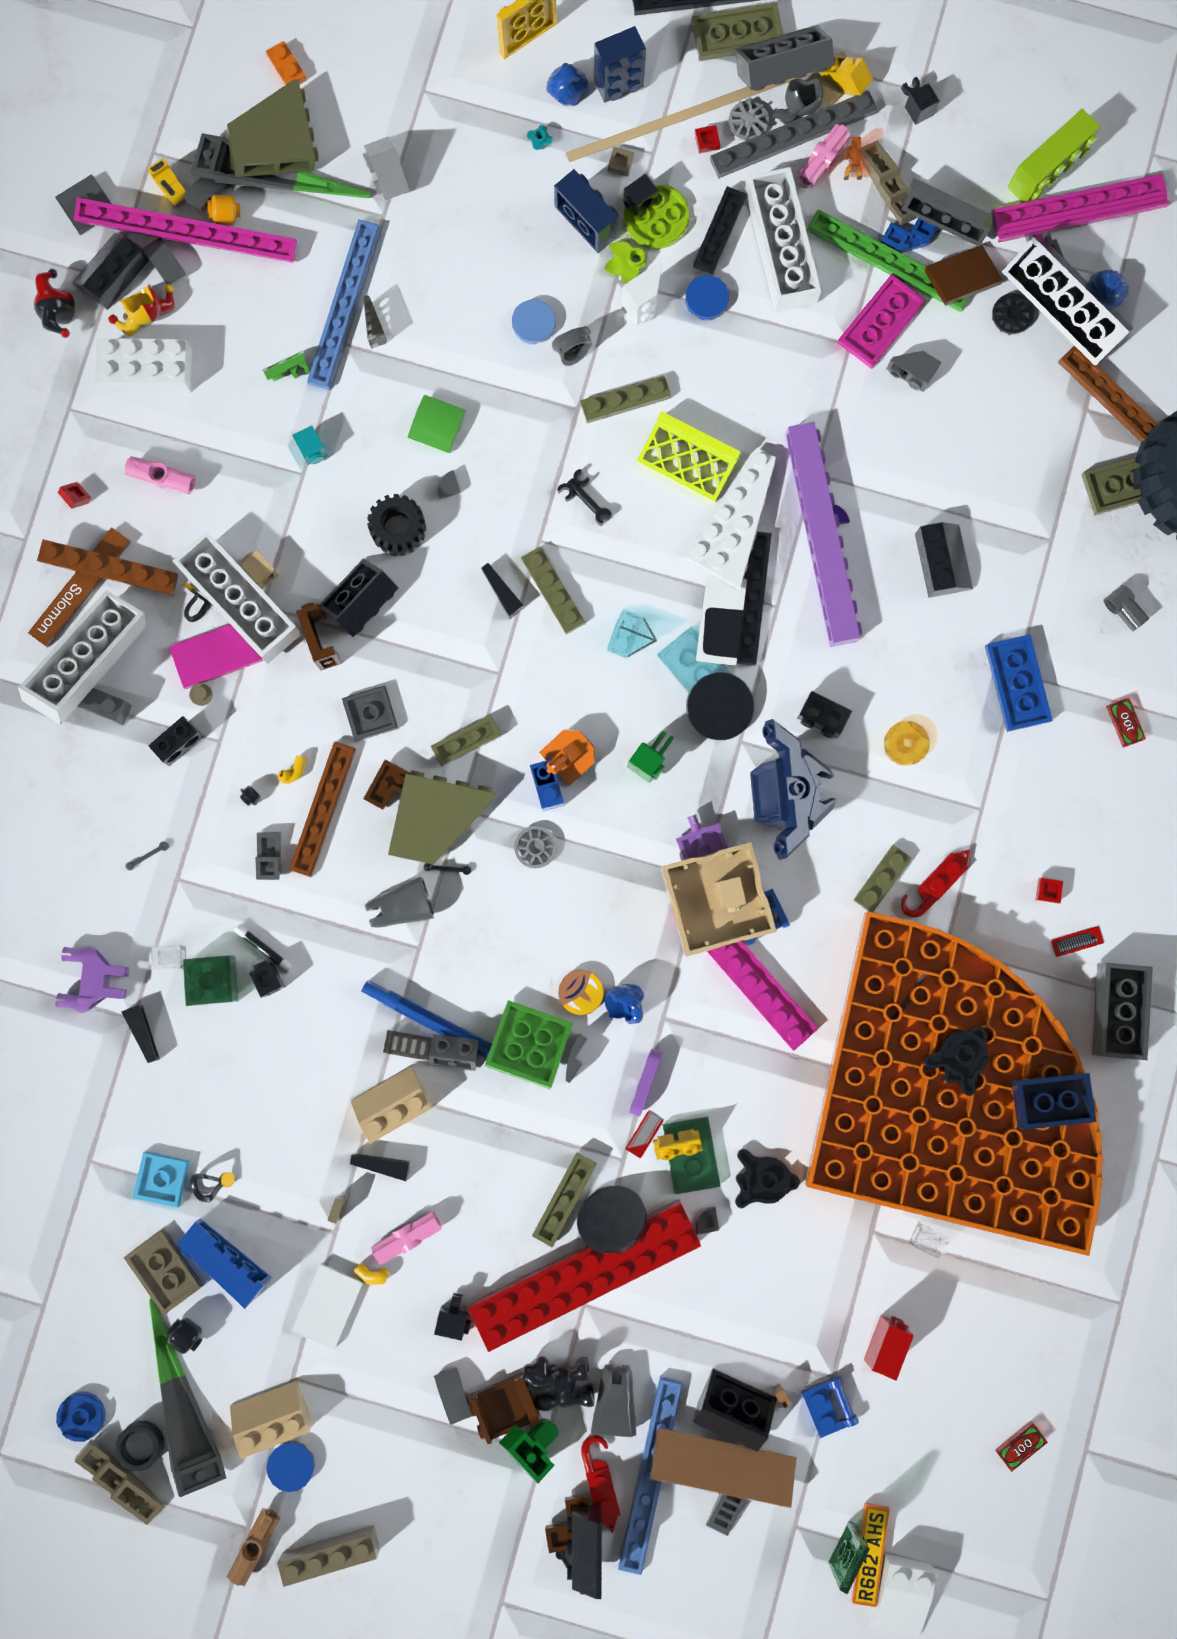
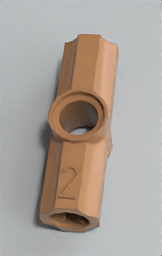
[227,1508,281,1587]

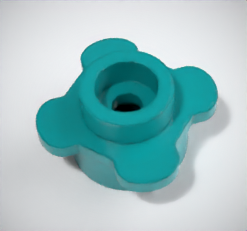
[527,125,552,150]

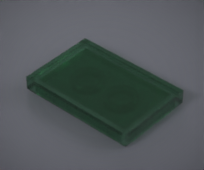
[662,1116,721,1195]
[828,1520,870,1595]

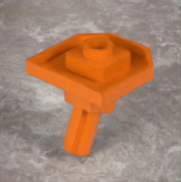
[539,729,595,786]

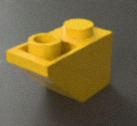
[819,56,873,96]

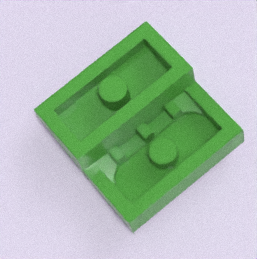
[407,394,466,453]

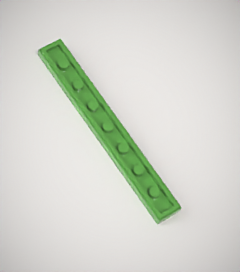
[807,209,969,312]

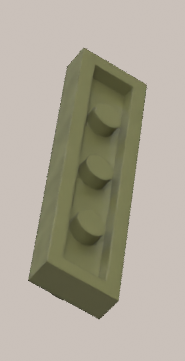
[580,375,671,424]
[521,547,585,635]
[532,1152,597,1247]

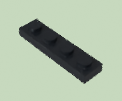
[693,186,747,275]

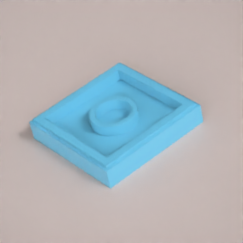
[133,1151,191,1208]

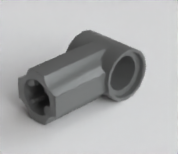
[1103,585,1150,632]

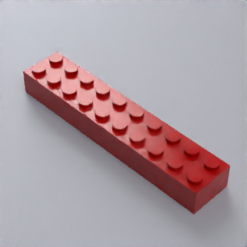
[468,1199,702,1352]

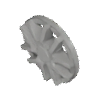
[728,99,769,141]
[514,826,557,869]

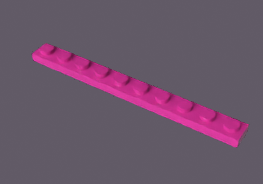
[73,197,297,263]

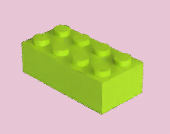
[1007,108,1101,203]

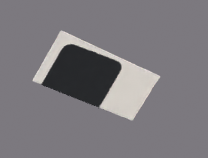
[696,575,747,666]

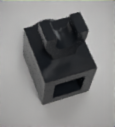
[901,77,940,125]
[434,1293,471,1341]

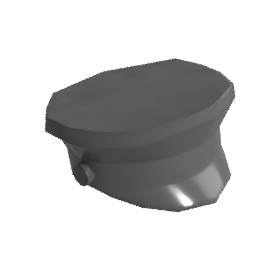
[552,326,592,366]

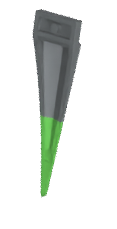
[191,133,372,198]
[149,1298,227,1497]

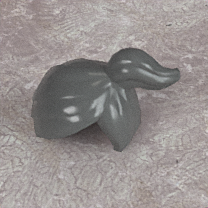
[772,78,824,124]

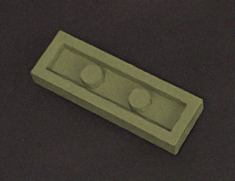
[431,715,502,767]
[853,845,911,912]

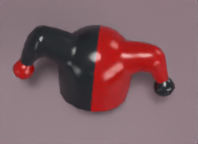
[33,269,75,338]

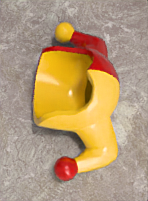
[108,284,175,337]

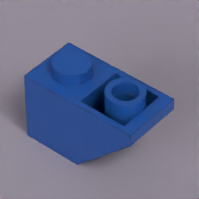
[530,759,564,812]

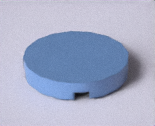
[512,299,555,344]

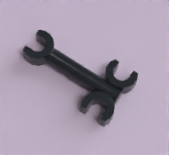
[557,469,612,526]

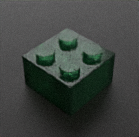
[183,955,238,1006]

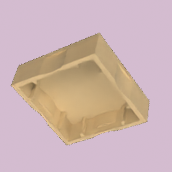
[660,842,777,957]

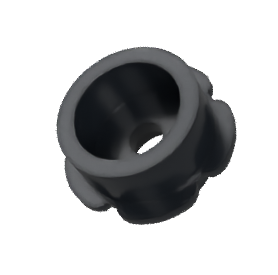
[240,785,261,806]

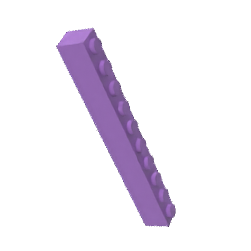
[785,422,862,647]

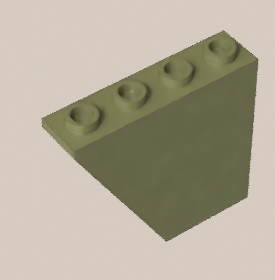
[227,79,318,177]
[388,770,496,865]

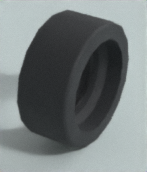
[115,1421,164,1471]

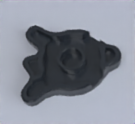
[923,1027,989,1096]
[735,1148,800,1209]

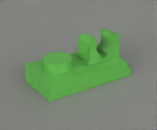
[262,351,309,381]

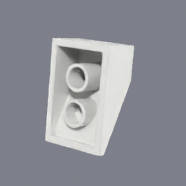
[871,1554,937,1638]

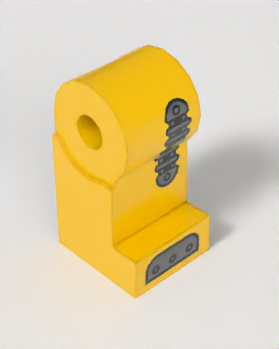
[147,158,186,206]

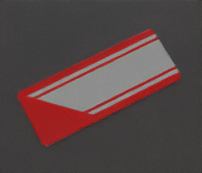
[625,1111,663,1158]

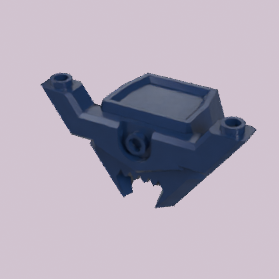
[750,719,837,860]

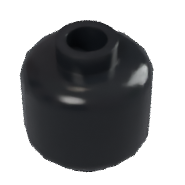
[166,1317,203,1354]

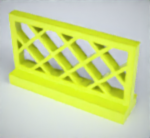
[637,411,741,502]

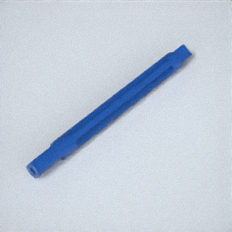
[361,980,492,1059]

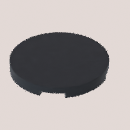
[686,672,754,740]
[577,1186,647,1254]

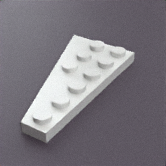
[684,447,776,591]

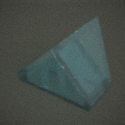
[607,609,658,658]

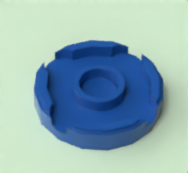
[685,275,729,320]
[56,1392,105,1442]
[266,1441,315,1492]

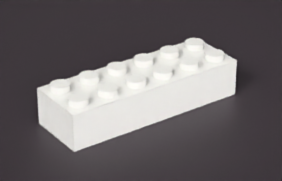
[745,167,821,312]
[172,531,301,664]
[18,590,146,724]

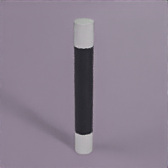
[234,924,294,973]

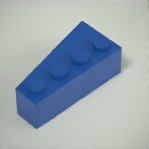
[177,1218,272,1309]

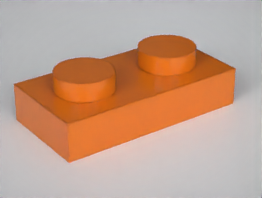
[265,41,307,85]

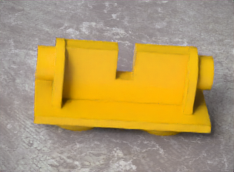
[653,1129,703,1160]

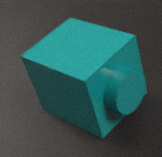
[292,425,328,465]

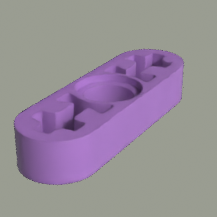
[629,1049,662,1117]

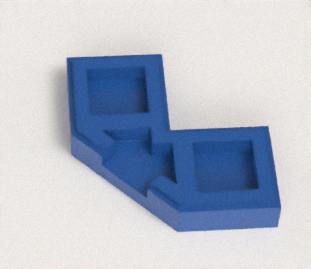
[881,218,938,253]

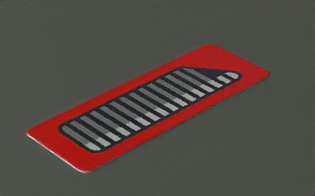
[1051,926,1104,957]

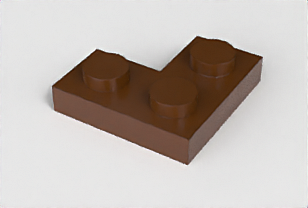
[363,759,411,810]
[545,1493,590,1553]

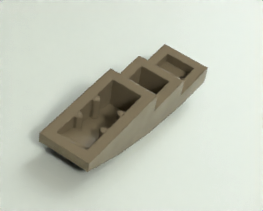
[858,140,917,226]
[74,1439,164,1525]

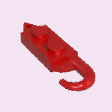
[901,849,970,918]
[581,1435,621,1533]

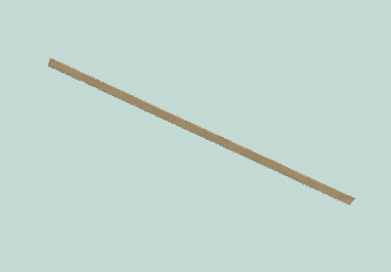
[565,52,846,162]

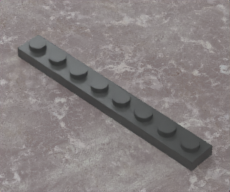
[710,90,877,179]

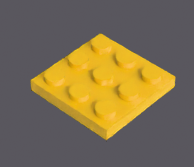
[496,0,557,60]

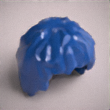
[1088,270,1129,308]

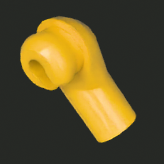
[278,756,307,784]
[354,1262,390,1285]

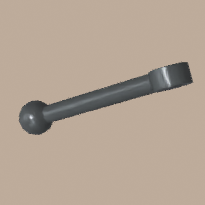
[125,841,169,871]

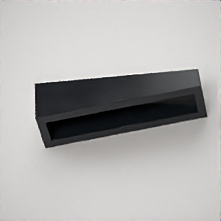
[481,563,524,619]
[121,1005,160,1063]
[350,1153,410,1182]

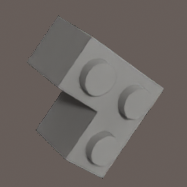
[362,137,410,200]

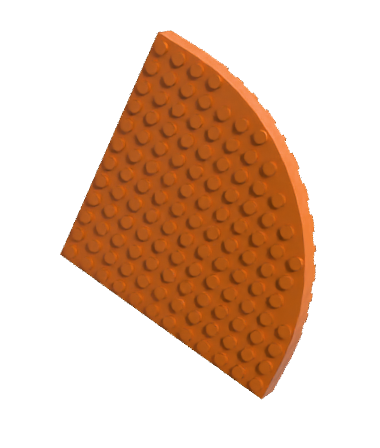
[805,911,1103,1256]

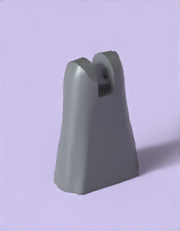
[364,876,435,928]
[590,1364,637,1437]

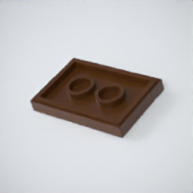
[924,245,1003,306]

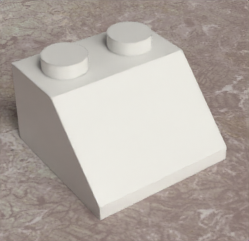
[622,262,662,326]

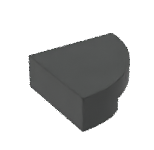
[438,470,461,499]
[696,1206,719,1234]

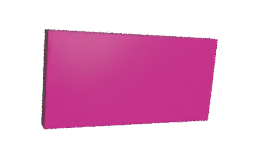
[837,274,926,369]
[169,624,264,689]

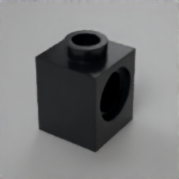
[623,174,659,216]
[249,960,285,998]

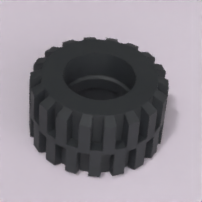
[367,494,426,556]

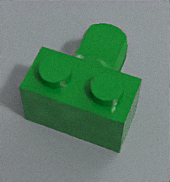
[627,730,674,783]
[499,1418,559,1484]

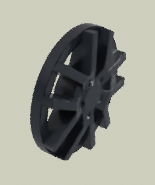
[992,293,1034,335]

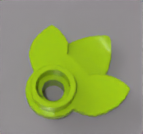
[604,241,647,283]

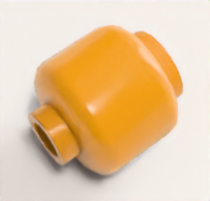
[207,194,240,225]

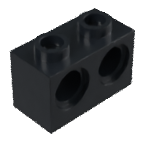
[797,691,852,739]
[148,716,204,766]

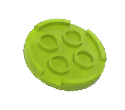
[624,184,689,249]

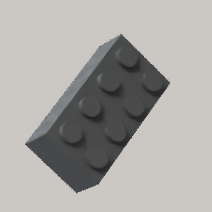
[735,25,834,91]
[1092,963,1153,1061]

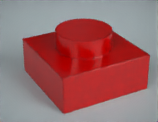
[694,125,721,154]
[57,482,91,509]
[1035,877,1063,904]

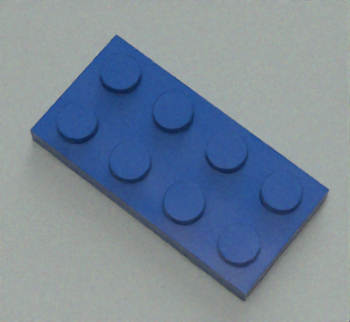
[985,634,1053,732]

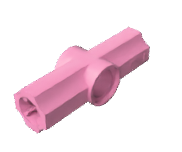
[797,124,851,188]
[125,456,196,495]
[371,1211,442,1265]

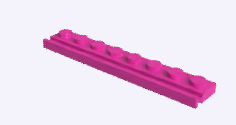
[991,174,1170,243]
[672,912,818,1051]

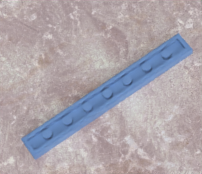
[307,219,380,390]
[618,1376,683,1575]

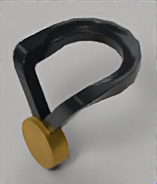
[182,581,210,622]
[190,1172,235,1202]

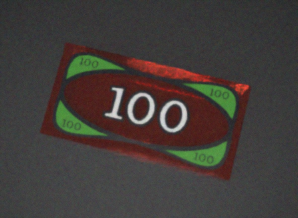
[1106,698,1146,748]
[995,1421,1048,1472]

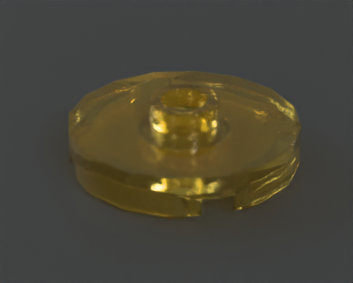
[884,721,930,766]

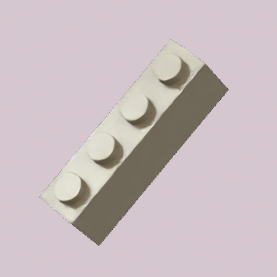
[277,1525,380,1587]

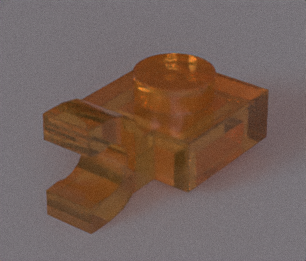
[844,137,863,180]

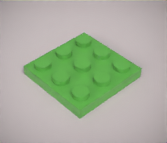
[485,1000,573,1090]

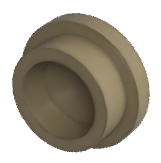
[189,683,213,706]

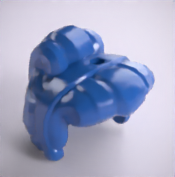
[546,63,588,106]
[605,984,644,1024]

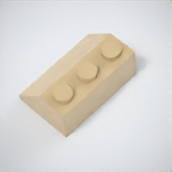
[351,1066,434,1144]
[230,1380,313,1459]

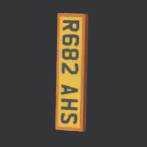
[851,1503,890,1607]

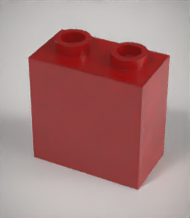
[864,1315,914,1381]

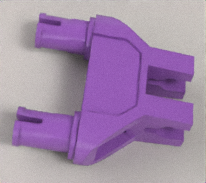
[55,945,130,1013]

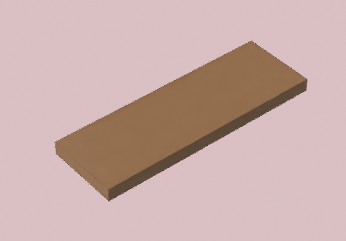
[650,1428,797,1508]

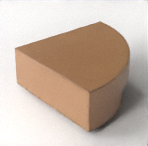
[773,1384,793,1409]

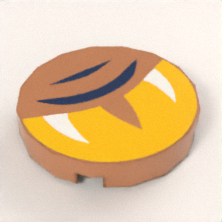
[558,969,604,1016]

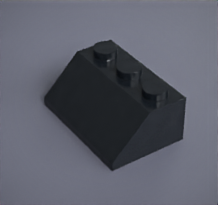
[72,233,149,310]
[915,522,973,598]
[319,558,399,637]
[693,1368,777,1452]
[567,1506,602,1599]

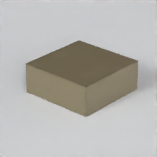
[608,147,635,176]
[327,1195,347,1224]

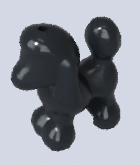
[523,1356,595,1411]

